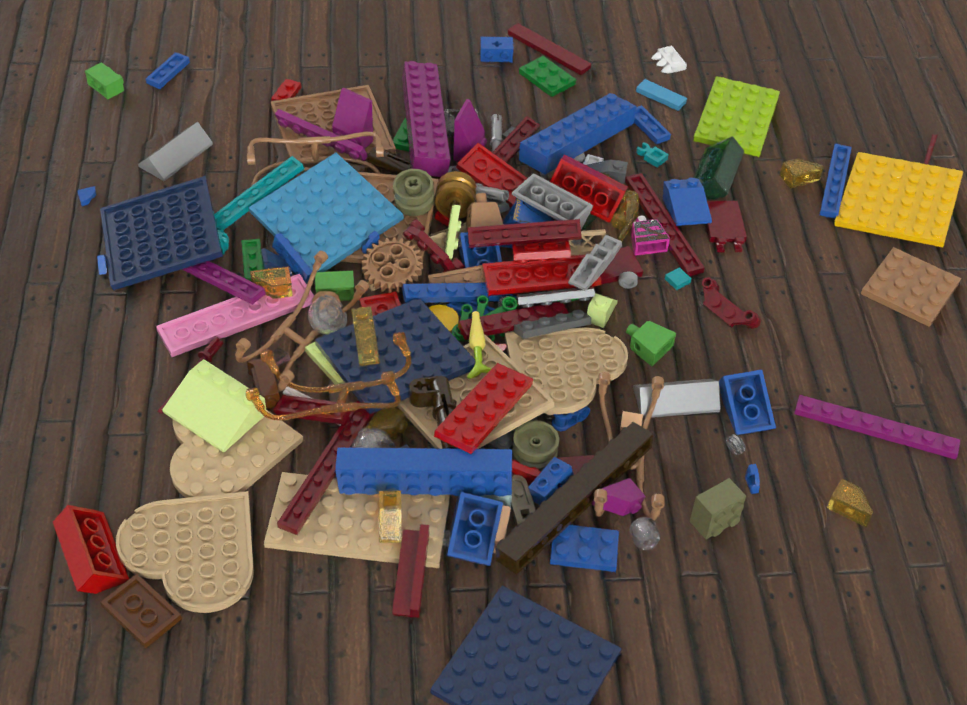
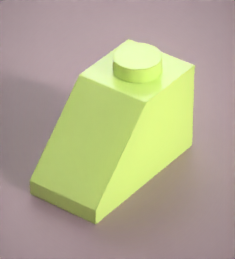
[587,294,618,328]

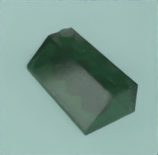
[693,136,744,200]

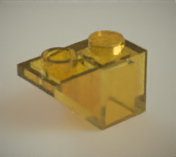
[379,491,402,543]

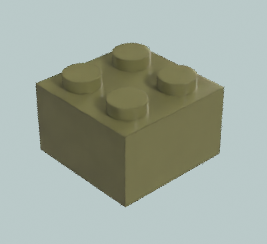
[690,478,746,540]

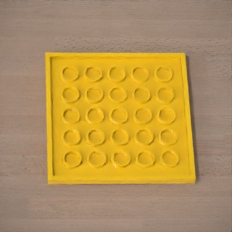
[834,152,963,247]

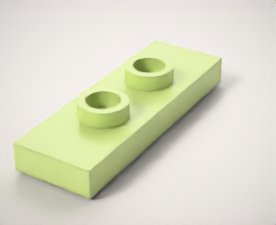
[445,205,461,260]

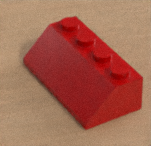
[550,154,628,223]
[53,505,129,594]

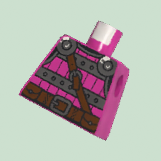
[631,216,670,256]

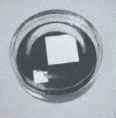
[726,434,746,455]

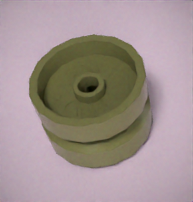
[393,169,435,216]
[512,420,559,472]

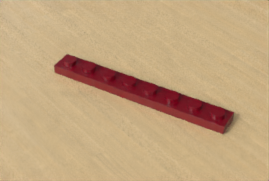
[625,173,705,276]
[277,401,375,535]

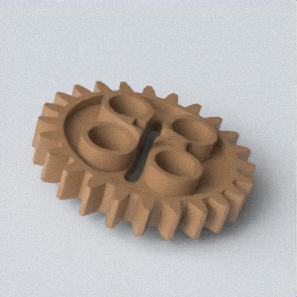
[361,237,423,293]

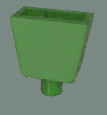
[626,321,676,366]

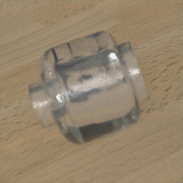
[629,517,661,550]

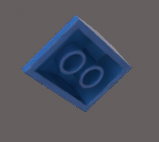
[662,178,712,226]
[458,232,502,268]
[719,370,776,435]
[447,492,503,566]

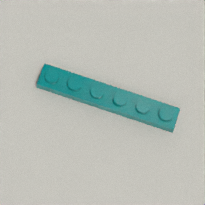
[214,156,304,230]

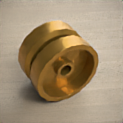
[435,171,477,218]

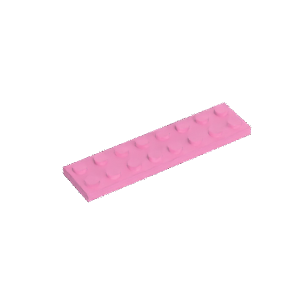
[156,274,314,357]

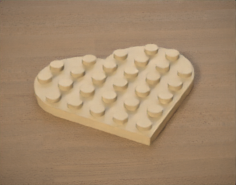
[505,328,628,415]
[170,410,303,498]
[116,491,254,613]

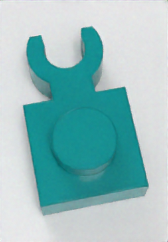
[636,142,669,168]

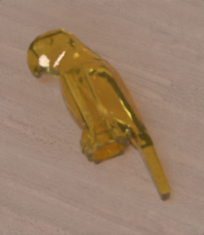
[611,190,639,241]

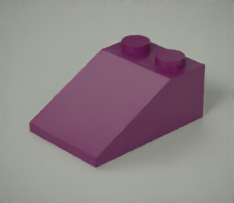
[332,87,373,149]
[454,99,487,162]

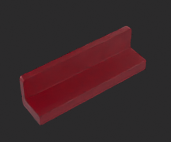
[392,524,430,618]

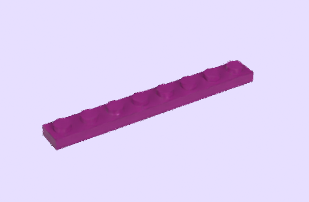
[794,395,960,460]

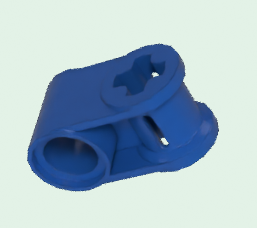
[552,406,590,431]

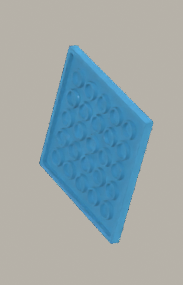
[249,153,404,272]

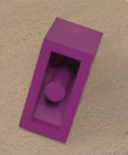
[592,478,646,516]

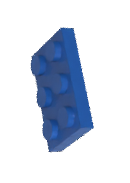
[550,525,619,572]

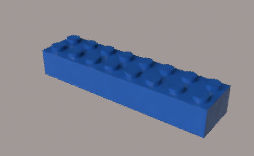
[519,93,636,175]
[335,448,512,497]

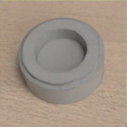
[619,272,638,288]

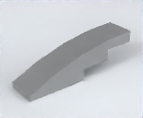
[569,235,622,291]

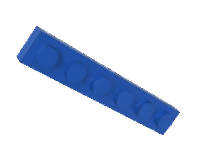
[819,144,852,219]
[402,283,517,303]

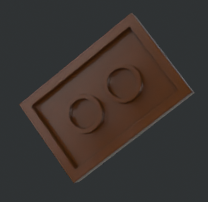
[101,574,182,648]

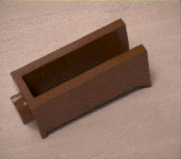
[247,357,280,409]

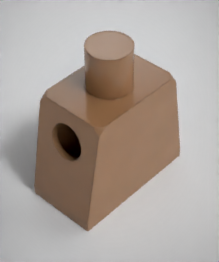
[466,193,503,232]

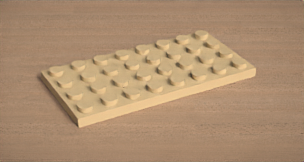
[264,472,451,568]

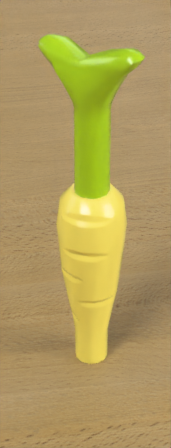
[467,311,491,379]

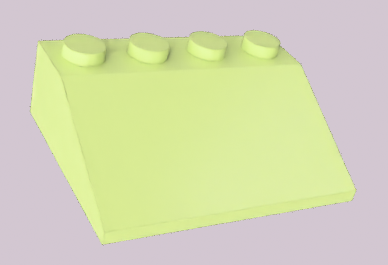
[162,359,267,453]

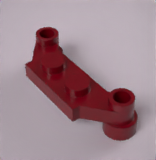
[403,219,465,272]
[702,277,761,329]

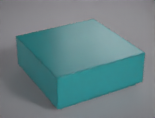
[665,267,692,290]

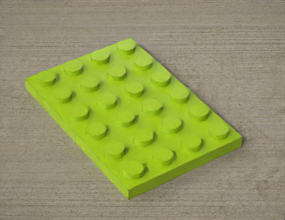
[693,76,780,157]

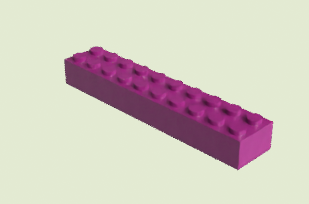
[402,61,450,177]

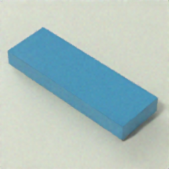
[636,79,687,111]

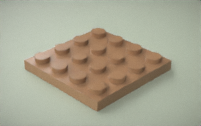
[861,247,961,327]

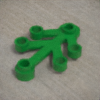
[452,295,518,342]

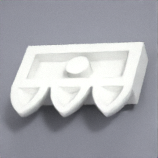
[651,46,687,73]

